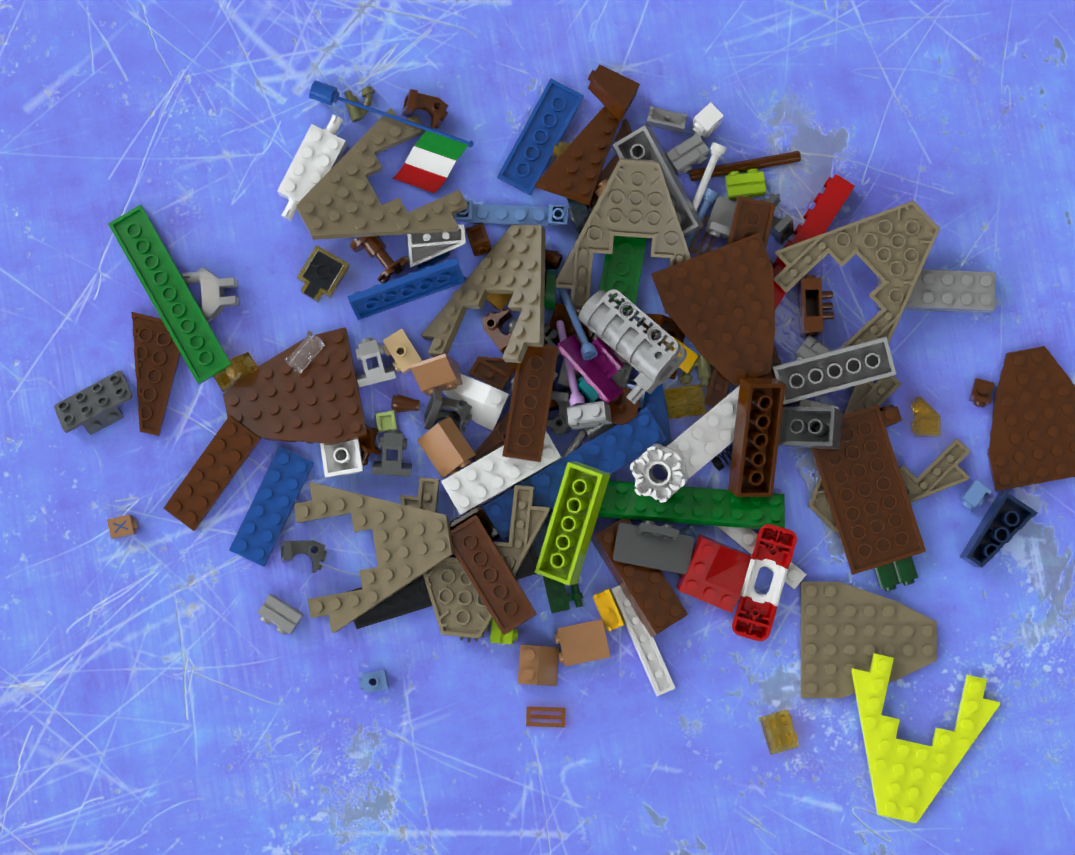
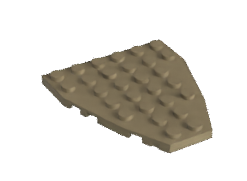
[800,581,937,698]

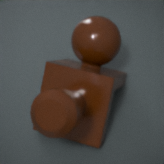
[359,424,381,466]

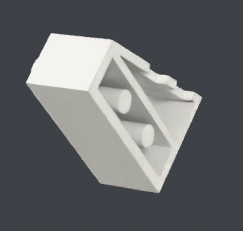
[407,224,466,268]

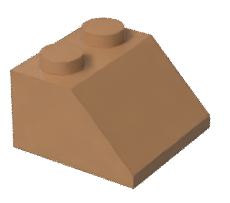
[410,353,463,396]
[518,645,559,686]

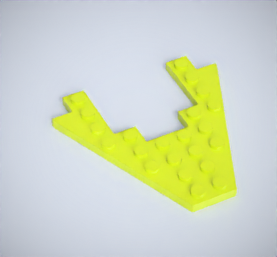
[851,653,1000,823]

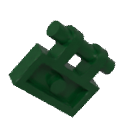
[543,576,583,614]

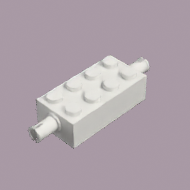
[277,115,347,221]

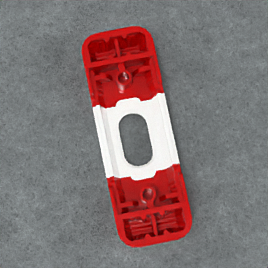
[732,524,797,641]

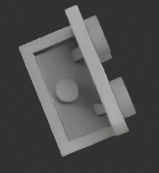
[705,196,736,241]

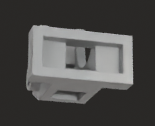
[355,338,396,387]

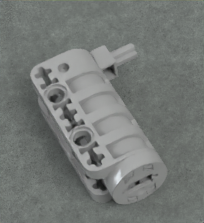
[578,289,687,404]

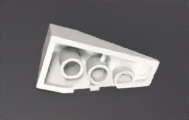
[442,373,509,431]

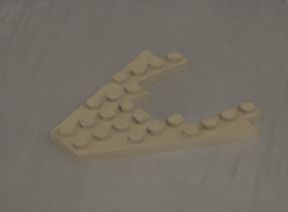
[296,108,468,240]
[556,158,691,314]
[774,200,940,348]
[421,225,546,363]
[808,376,971,533]
[400,477,551,639]
[294,482,454,633]

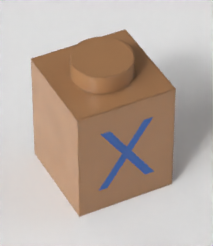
[107,515,139,539]

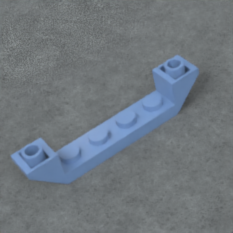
[453,200,568,227]

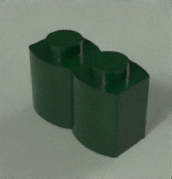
[873,556,918,592]

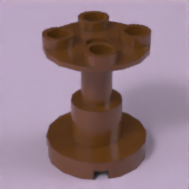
[350,236,409,284]

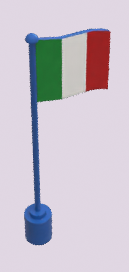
[309,80,474,193]

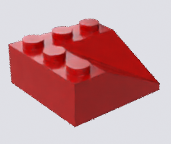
[676,534,751,613]

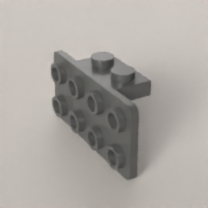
[54,371,133,435]
[613,521,694,575]

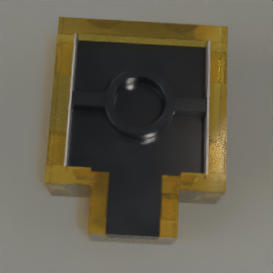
[297,245,350,303]

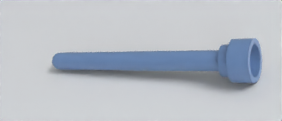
[686,188,719,249]
[558,288,597,360]

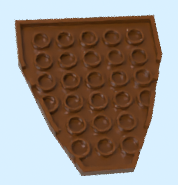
[651,232,775,386]
[223,327,368,445]
[987,346,1075,491]

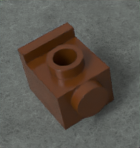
[880,405,902,427]

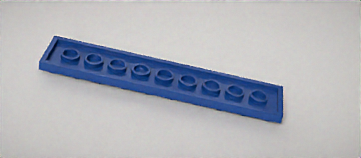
[483,407,667,540]

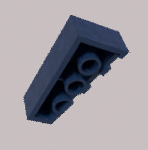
[960,492,1038,568]

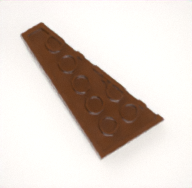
[535,106,620,205]
[131,312,181,437]

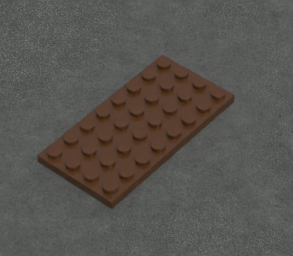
[810,404,926,575]

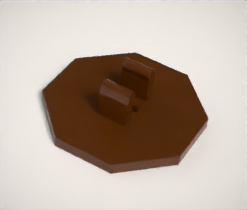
[601,387,640,425]

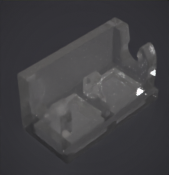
[284,330,324,374]

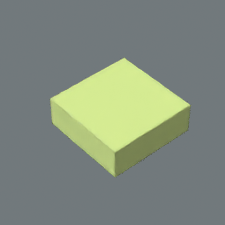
[375,411,397,433]

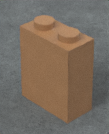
[417,417,476,478]
[554,619,610,666]

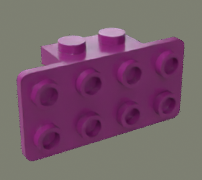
[557,335,624,403]

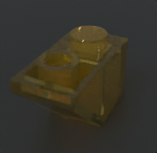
[214,352,258,392]
[911,397,941,437]

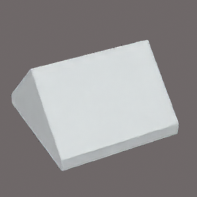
[320,439,363,477]

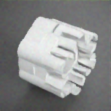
[630,444,689,503]

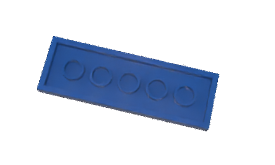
[497,78,584,196]
[347,258,465,320]
[229,446,314,567]

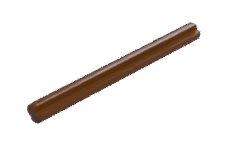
[689,151,801,181]

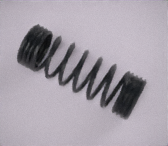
[711,445,733,471]

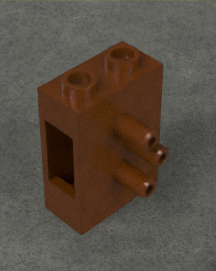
[798,275,834,337]

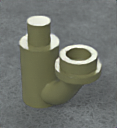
[344,86,375,122]
[678,355,711,386]

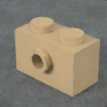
[382,329,422,375]

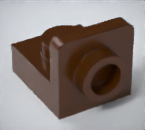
[465,223,492,256]
[969,378,994,408]

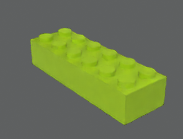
[534,461,611,586]

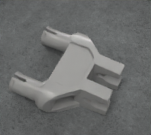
[182,267,240,322]

